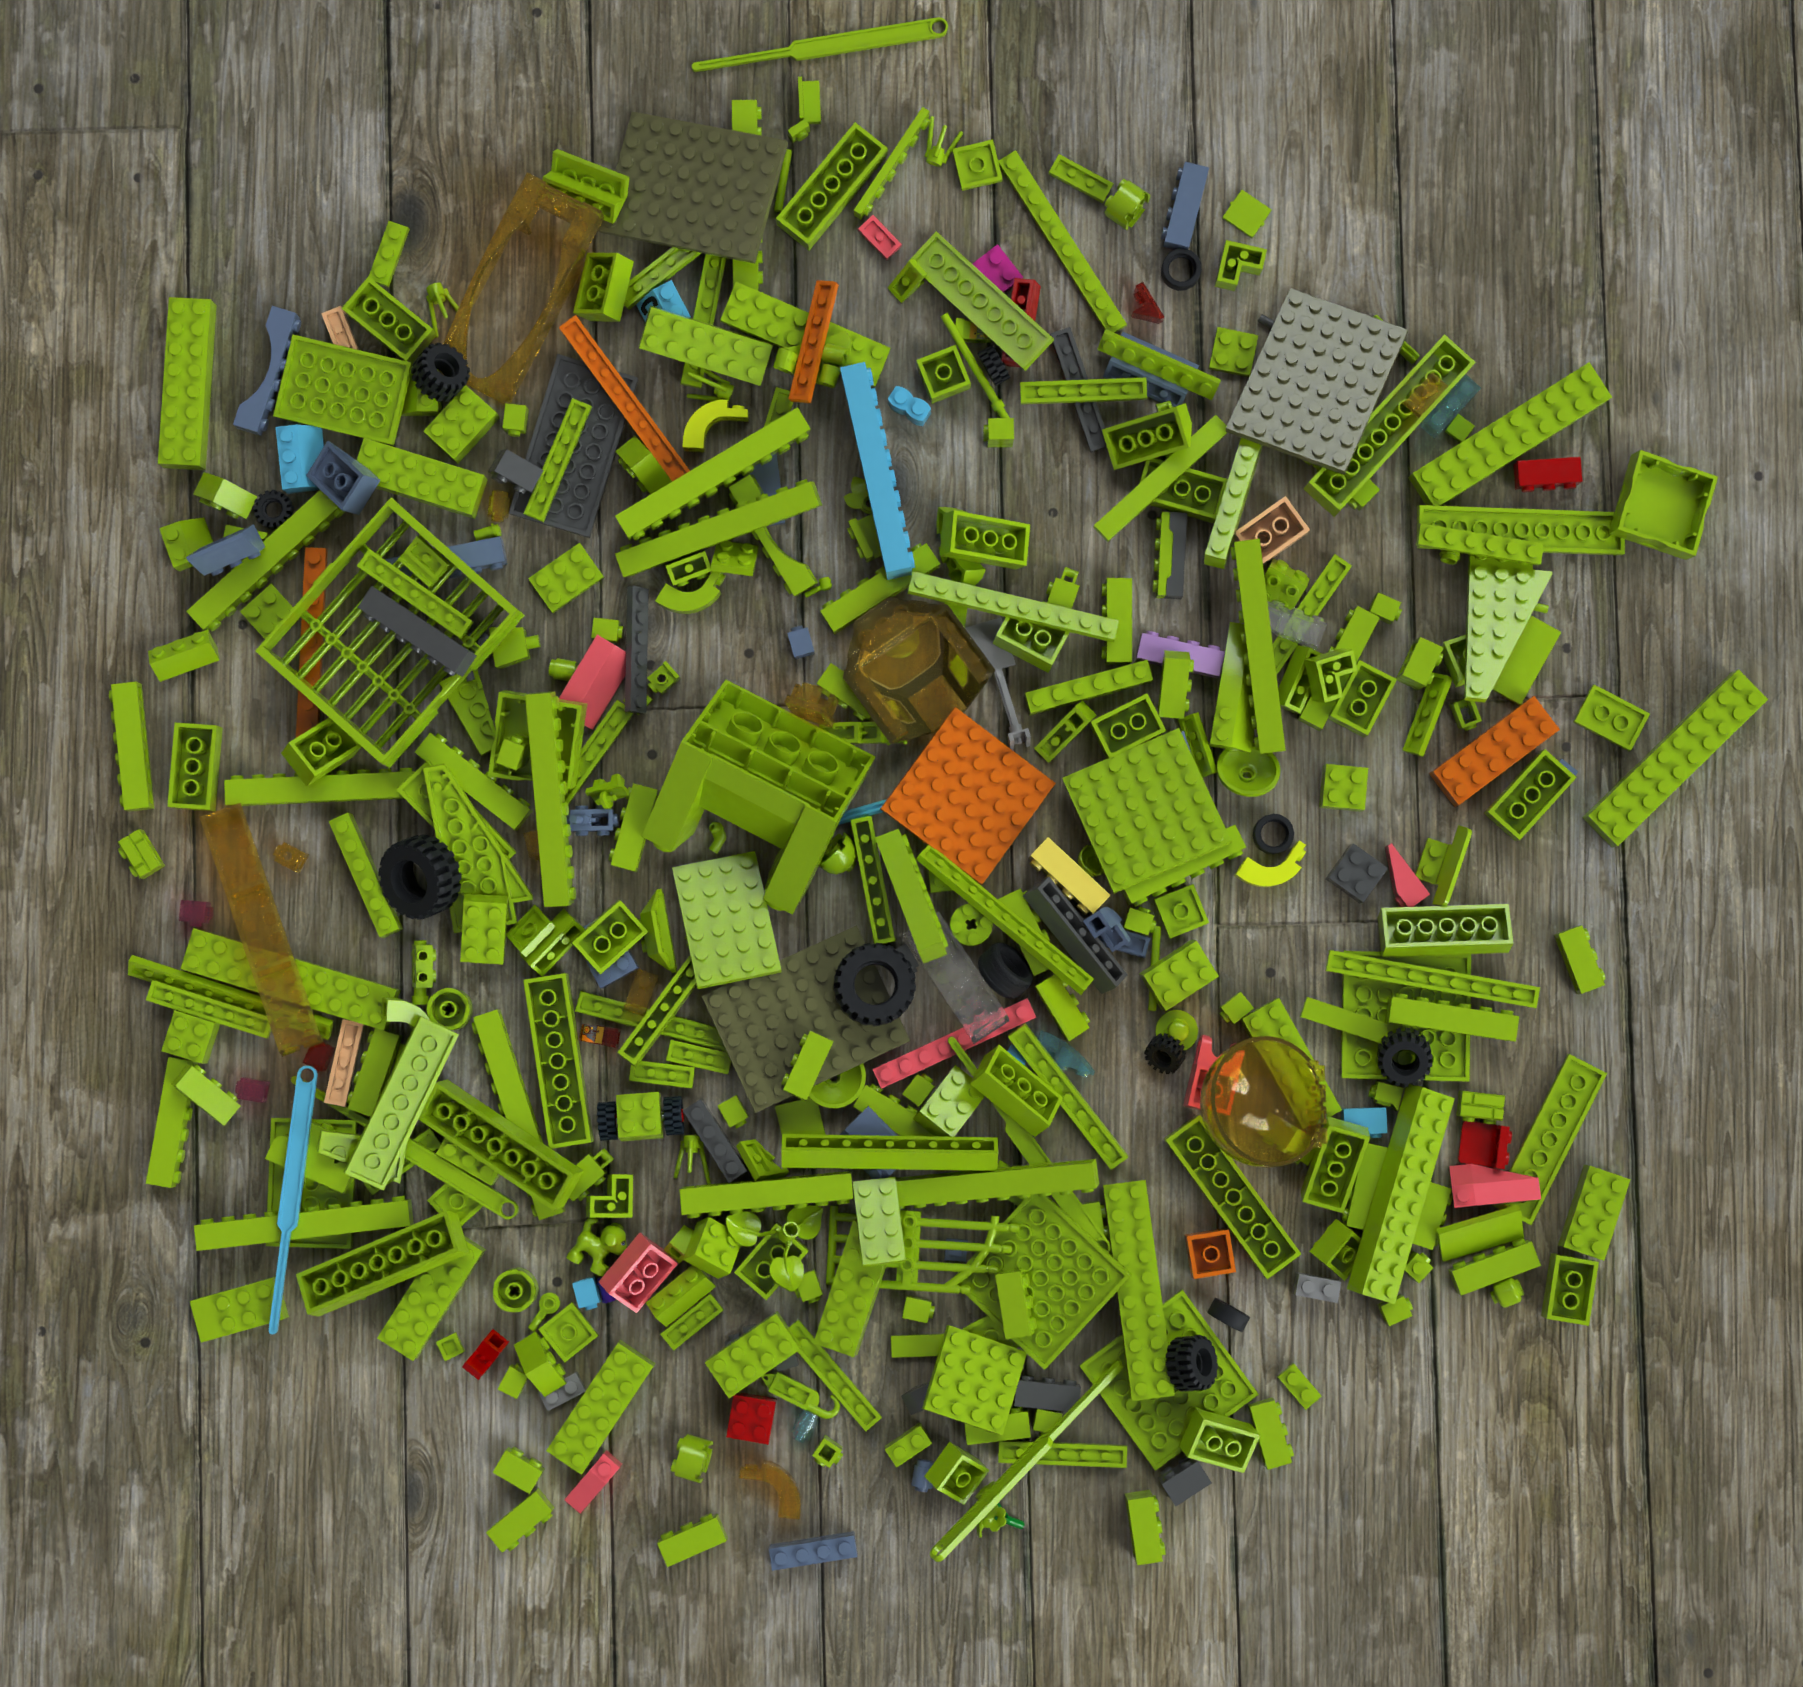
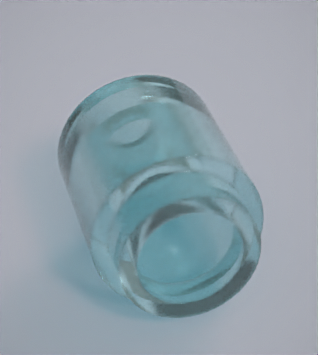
[790,1409,819,1443]

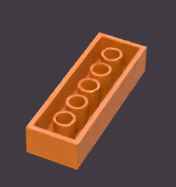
[1429,696,1560,807]

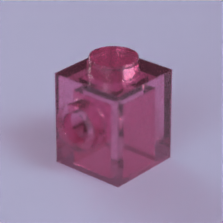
[179,900,214,927]

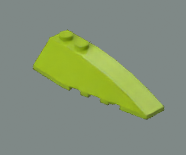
[1209,622,1255,753]

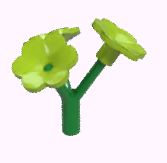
[975,1481,1025,1538]

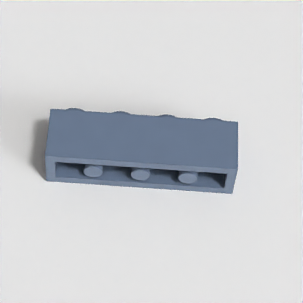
[1161,161,1209,250]
[769,1531,858,1571]

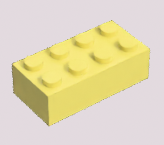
[1029,837,1110,915]

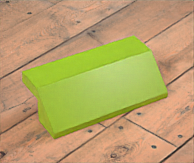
[541,149,630,224]

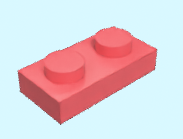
[858,215,902,260]

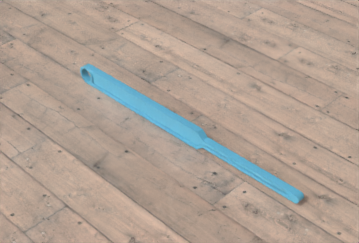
[269,1066,318,1335]

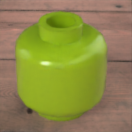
[1490,1277,1524,1308]

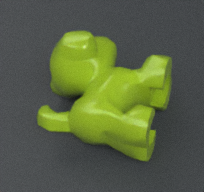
[566,1218,628,1277]

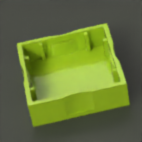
[1609,450,1718,560]
[488,690,588,790]

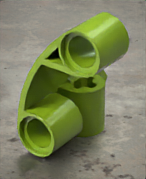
[773,330,853,388]

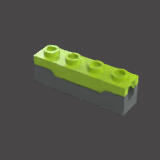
[1152,512,1187,600]

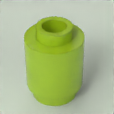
[549,658,578,681]

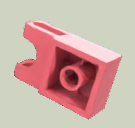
[1183,1035,1243,1116]

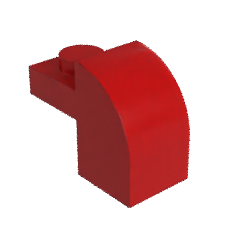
[462,1329,509,1380]

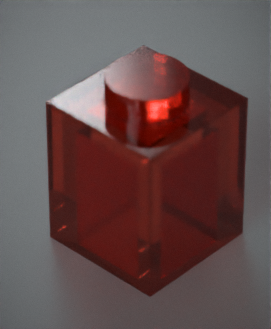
[302,1039,336,1073]

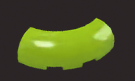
[936,507,986,586]

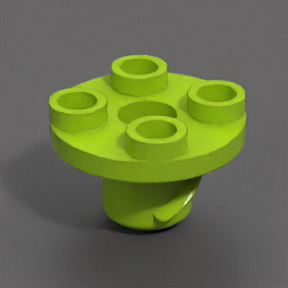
[1155,1010,1198,1050]

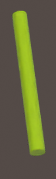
[1148,926,1161,1011]

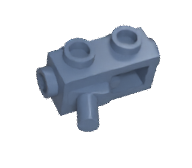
[566,805,618,836]

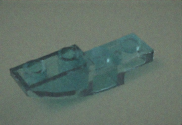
[1037,1030,1095,1078]

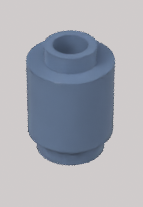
[911,1459,934,1492]

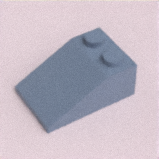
[306,441,380,515]
[584,922,640,989]

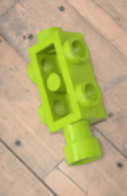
[411,940,436,1005]

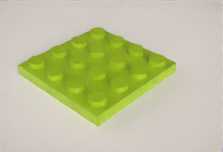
[922,1325,1027,1435]

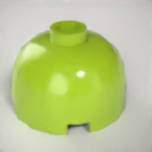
[819,832,857,875]

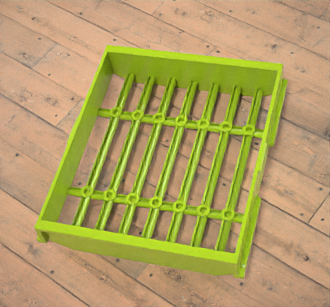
[255,498,525,768]

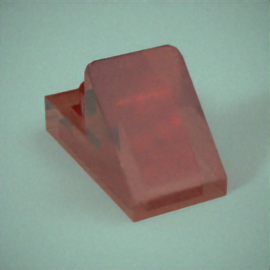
[1131,282,1164,324]

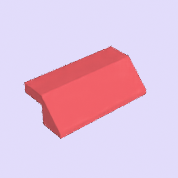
[559,635,626,730]

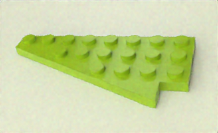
[1464,554,1552,703]
[423,764,533,933]

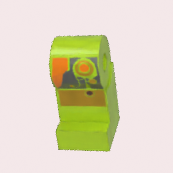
[955,318,992,343]

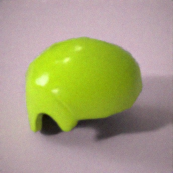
[1077,845,1104,877]

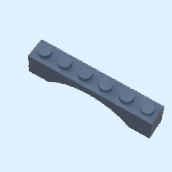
[233,306,301,436]

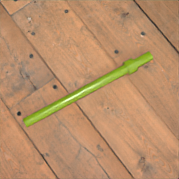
[940,313,1010,418]

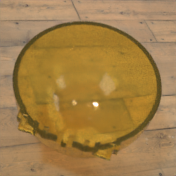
[1200,1036,1327,1168]

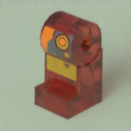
[579,1024,621,1048]

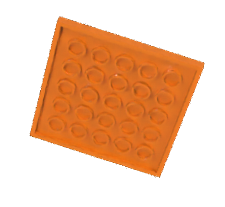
[880,707,1056,885]

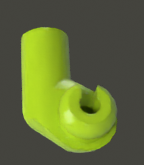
[709,822,727,854]

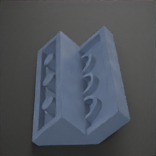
[1103,332,1199,407]

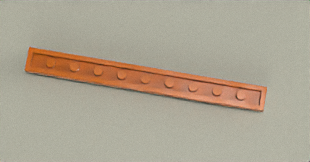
[559,315,690,481]
[296,547,328,738]

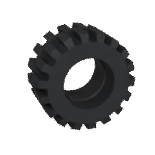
[411,343,470,402]
[1377,1028,1432,1087]
[1165,1335,1218,1392]

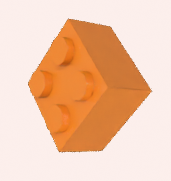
[1184,1228,1236,1279]

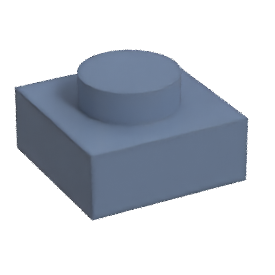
[945,1238,968,1262]

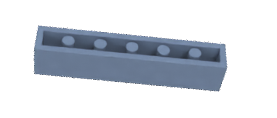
[384,536,508,591]

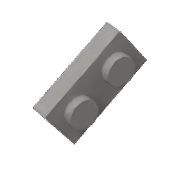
[538,1372,586,1411]

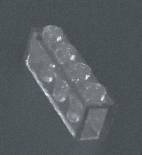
[1238,600,1328,650]

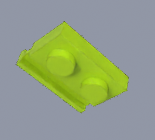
[398,536,450,587]

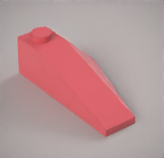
[1449,1164,1541,1209]

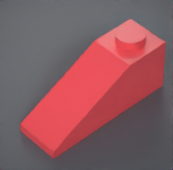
[1385,843,1430,907]
[564,1450,622,1514]

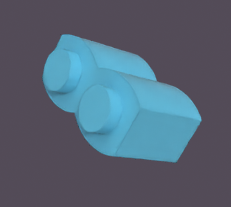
[888,386,931,426]

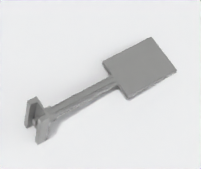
[965,617,1031,751]

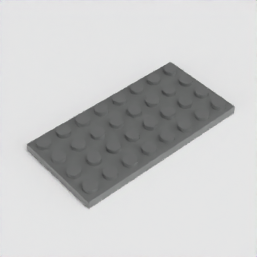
[509,354,639,538]

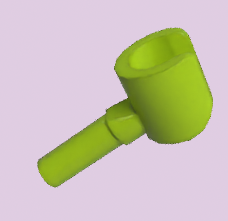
[804,577,832,598]

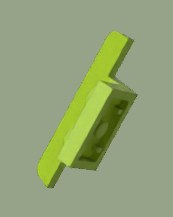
[1415,825,1472,906]

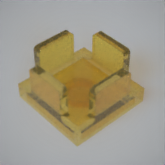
[784,682,838,728]

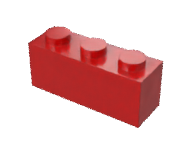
[1513,457,1583,492]

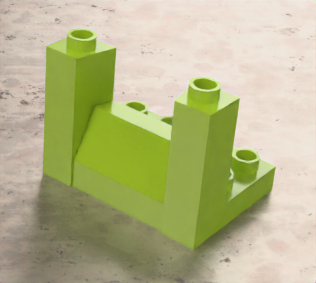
[642,680,876,915]

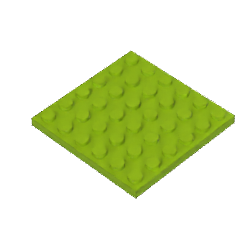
[1062,728,1232,894]
[1341,951,1471,1082]
[955,1194,1132,1370]
[1079,1289,1259,1471]

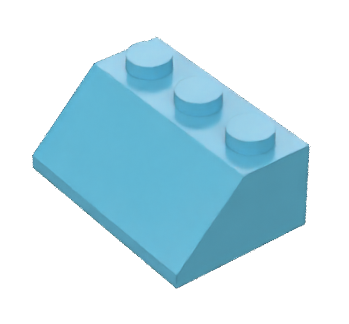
[275,425,324,494]

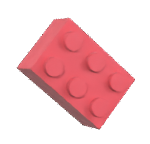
[599,1233,678,1313]

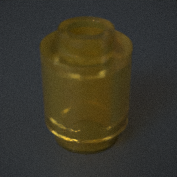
[487,490,510,522]

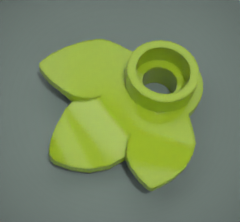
[844,476,872,514]

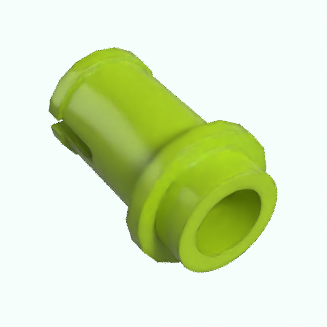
[474,523,502,541]

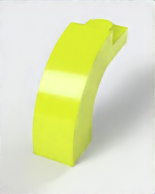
[682,400,749,452]
[1234,840,1306,887]

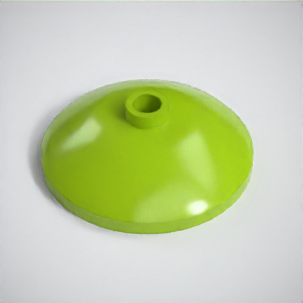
[1217,743,1280,797]
[809,1063,866,1109]

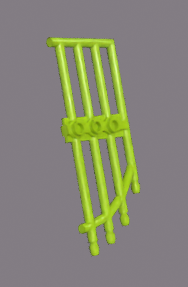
[826,1206,1020,1294]

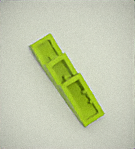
[819,721,907,744]

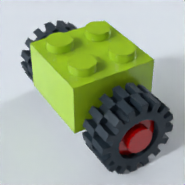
[597,1092,684,1142]

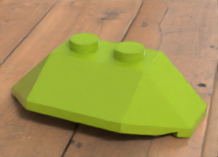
[638,889,678,973]

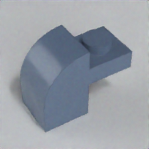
[1083,907,1131,952]

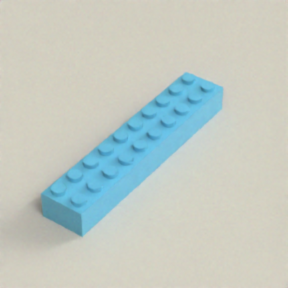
[840,362,915,580]

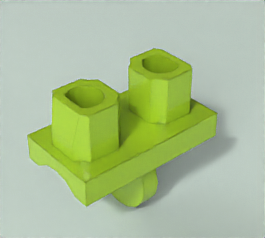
[585,774,629,809]

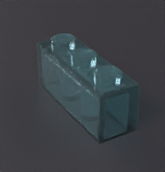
[1419,374,1481,439]

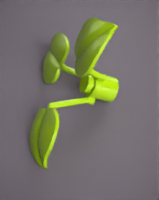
[726,1205,823,1292]

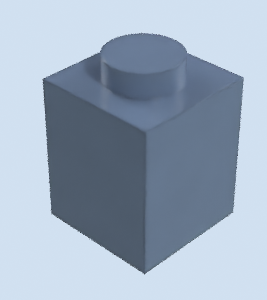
[787,625,815,660]

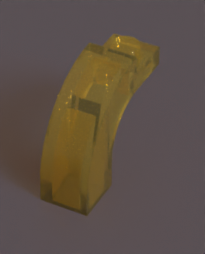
[739,1460,801,1520]

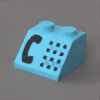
[636,280,691,321]

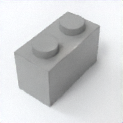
[1292,1272,1341,1303]

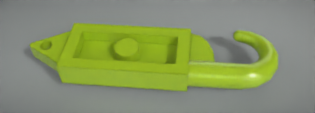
[761,1372,840,1419]

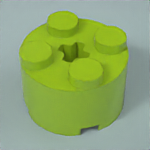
[1104,179,1150,230]
[950,903,993,946]
[427,988,473,1031]
[493,1267,539,1312]
[671,1434,713,1483]

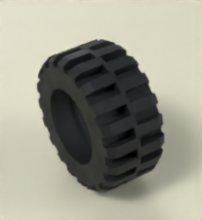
[378,834,462,920]
[833,943,916,1026]

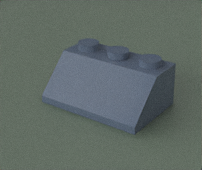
[186,524,265,576]
[840,1106,898,1179]

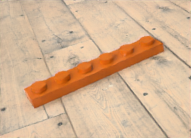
[788,280,839,403]

